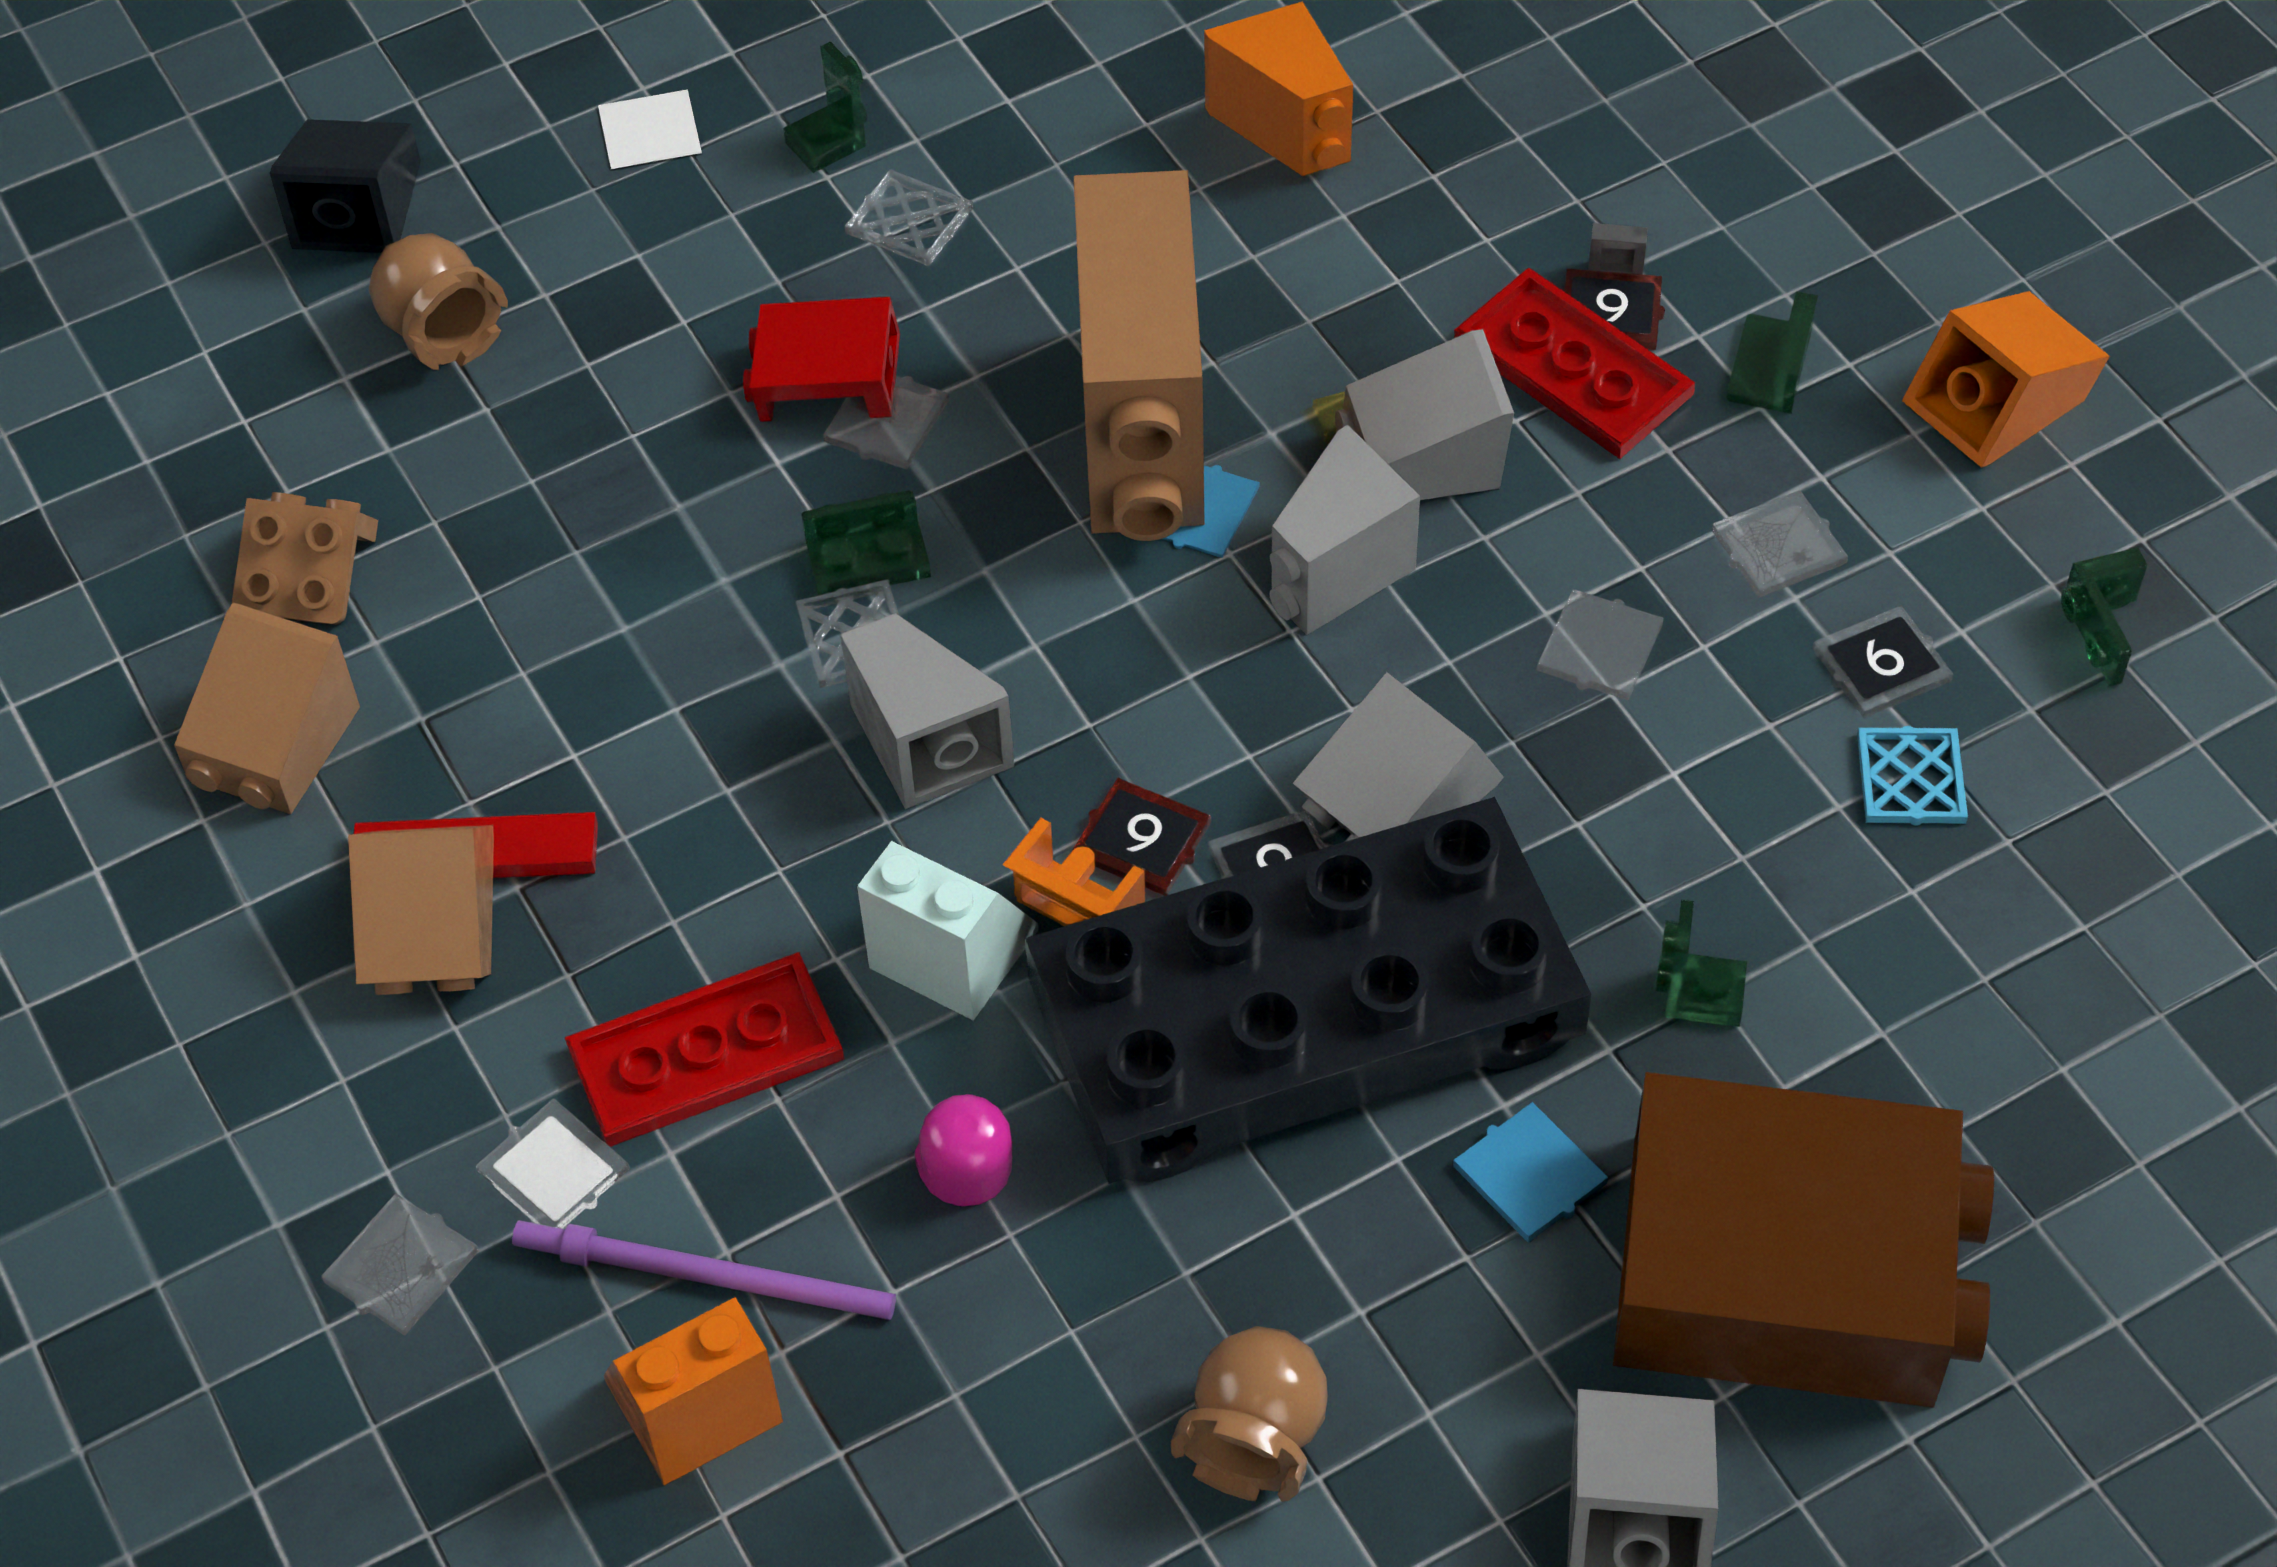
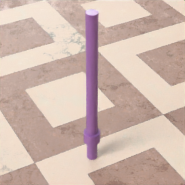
[512,1220,896,1320]

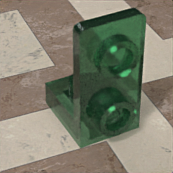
[783,42,867,173]
[2061,547,2148,686]
[1655,899,1747,1027]

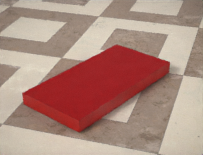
[1454,267,1695,459]
[564,952,844,1148]

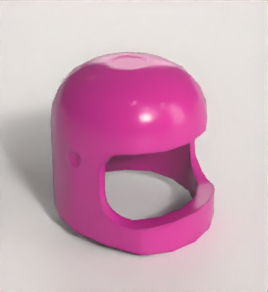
[915,1094,1012,1207]

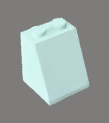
[857,841,1039,1021]

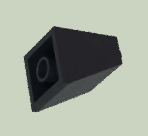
[270,119,421,253]

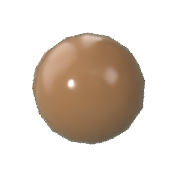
[369,233,508,370]
[1171,1326,1328,1502]

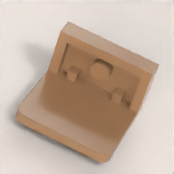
[232,492,378,625]

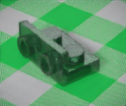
[801,490,931,600]

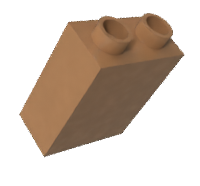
[1074,170,1205,541]

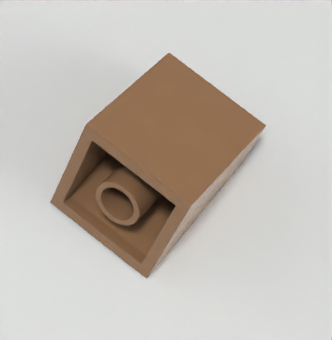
[174,602,360,814]
[348,825,494,995]

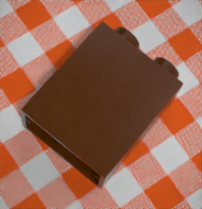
[1613,1072,1994,1408]

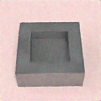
[1588,223,1648,281]

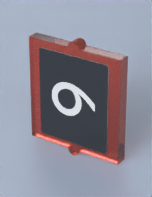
[1565,268,1665,350]
[1072,778,1211,896]

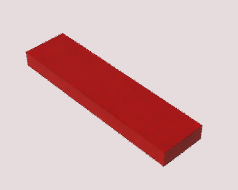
[354,812,598,878]

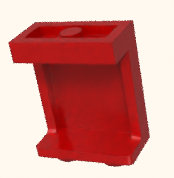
[743,297,900,422]

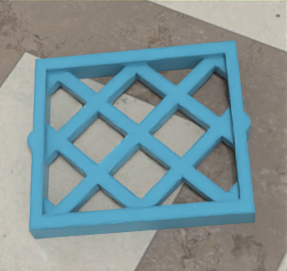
[1857,726,1968,826]

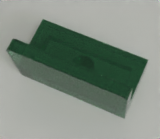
[1726,291,1818,414]

